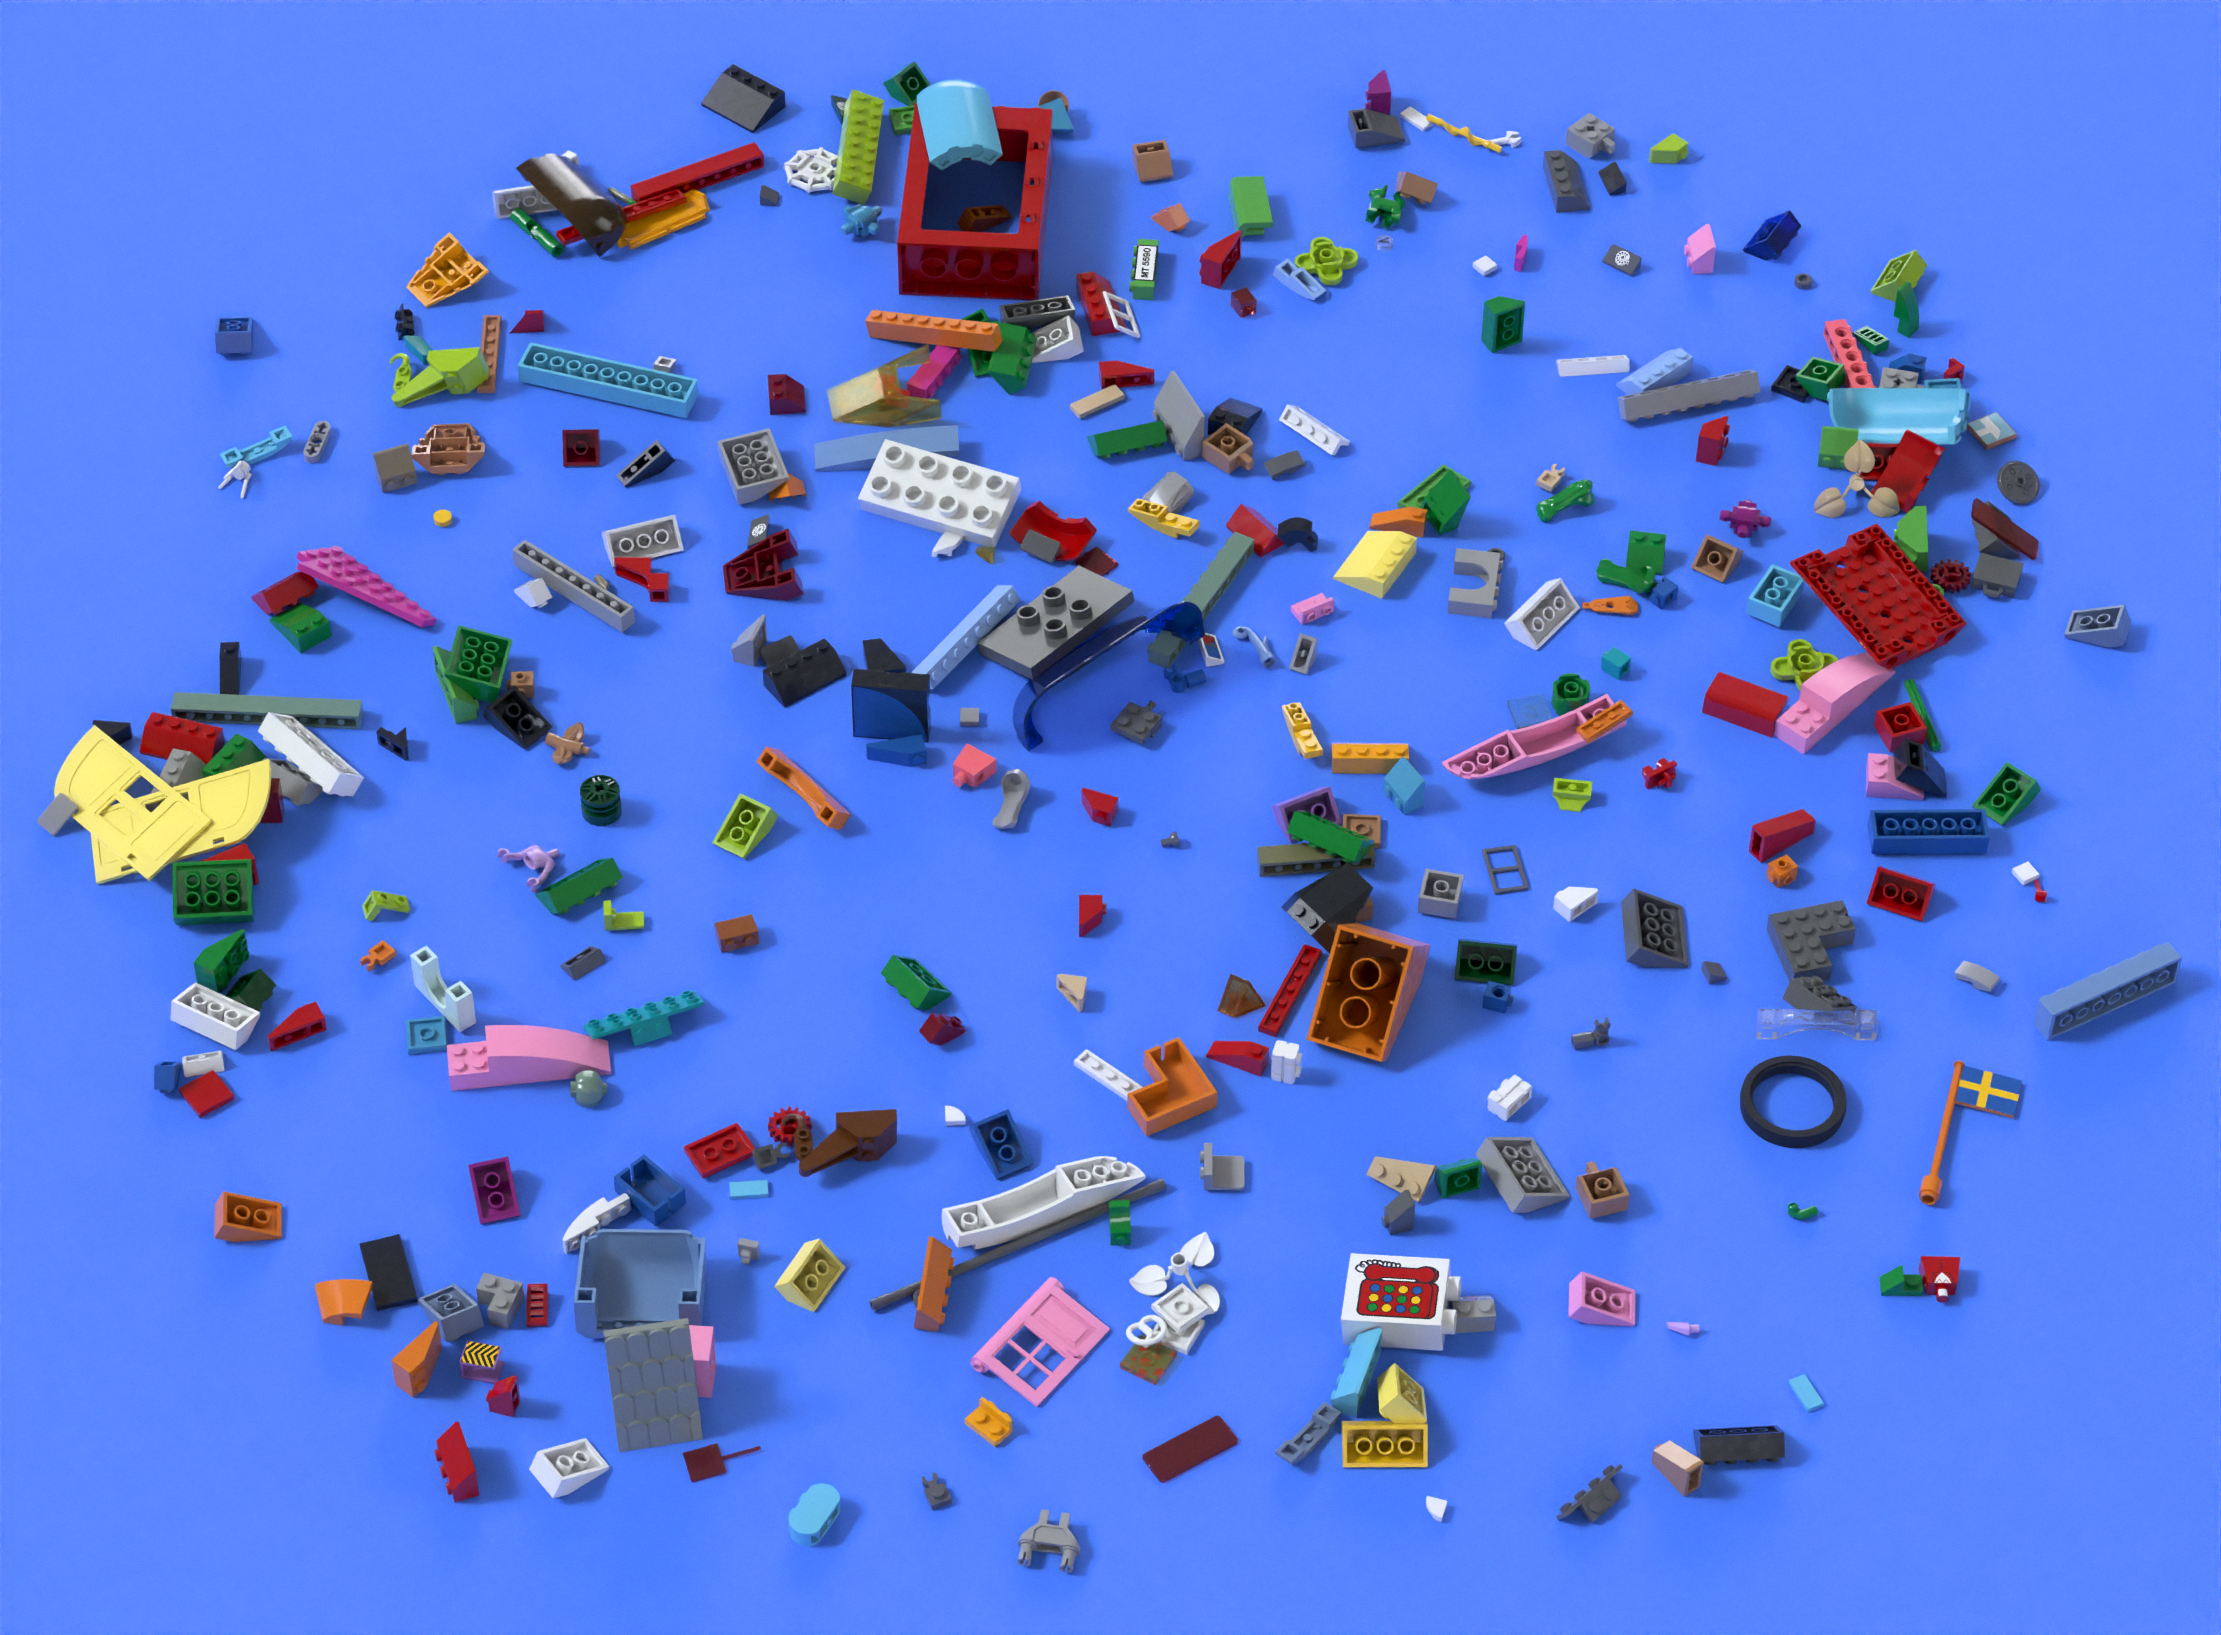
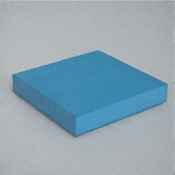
[405,1016,448,1055]

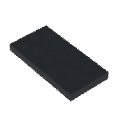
[359,1234,418,1311]

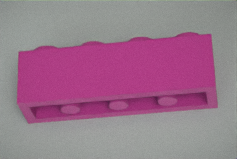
[907,345,962,403]

